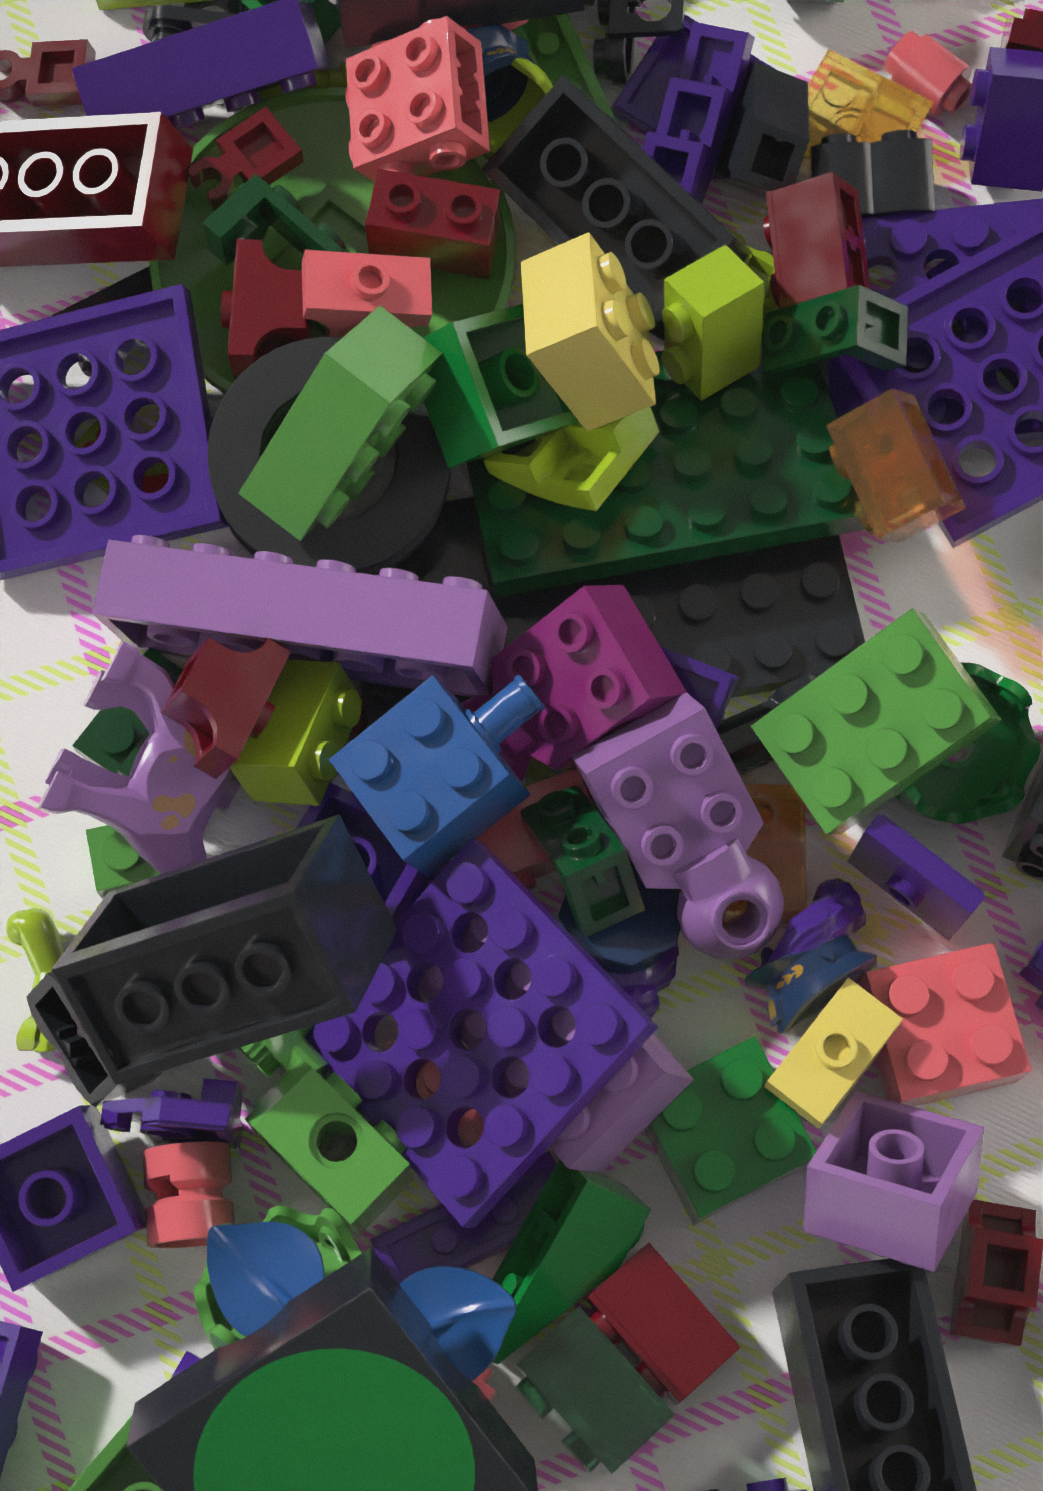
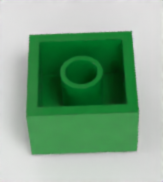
[644,1036,817,1226]

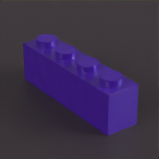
[71,0,331,129]

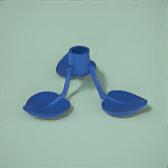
[206,1221,517,1381]

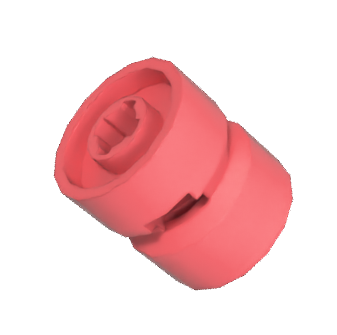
[142,1141,235,1249]

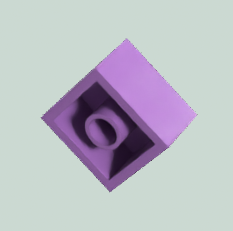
[803,1090,984,1272]

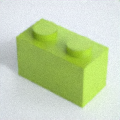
[662,244,765,401]
[229,660,363,806]

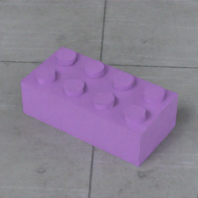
[418,889,694,1173]

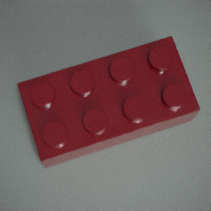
[0,112,193,267]

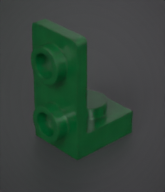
[203,173,347,266]
[762,285,908,374]
[520,786,645,938]

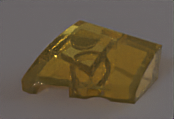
[803,49,934,159]

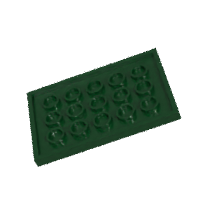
[465,332,869,597]

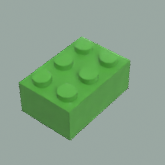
[238,305,442,541]
[751,608,1002,835]

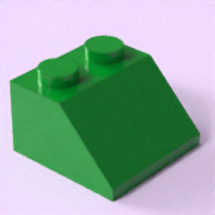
[422,304,579,468]

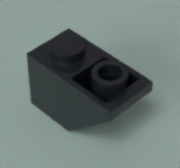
[713,62,810,197]

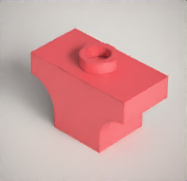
[302,250,432,338]

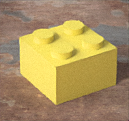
[521,232,660,432]

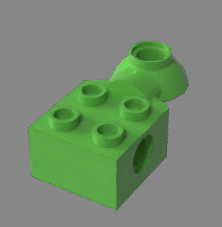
[238,1025,414,1237]

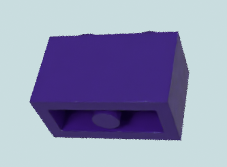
[959,47,1043,192]

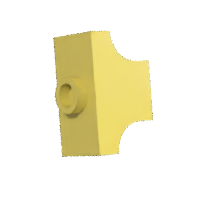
[765,978,903,1129]

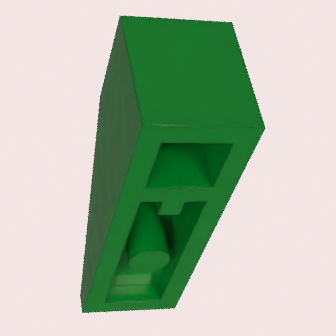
[492,1159,651,1365]

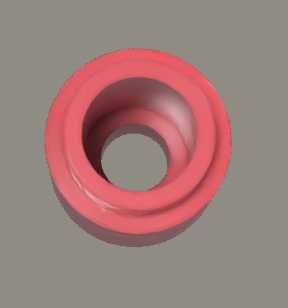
[883,31,972,117]

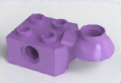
[571,692,784,960]

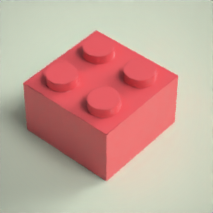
[858,942,1032,1107]

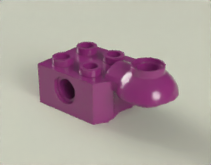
[461,585,687,782]

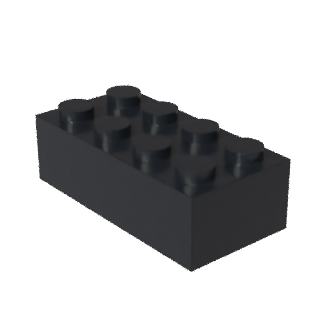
[481,75,752,341]
[772,1258,977,1491]

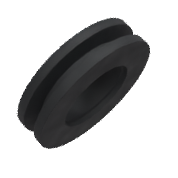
[208,337,450,575]

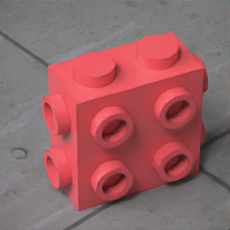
[345,16,490,182]

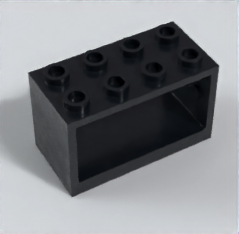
[51,814,398,1085]

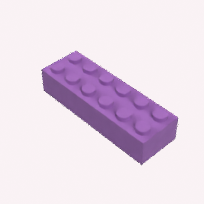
[92,535,507,697]

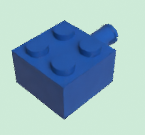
[329,674,546,878]

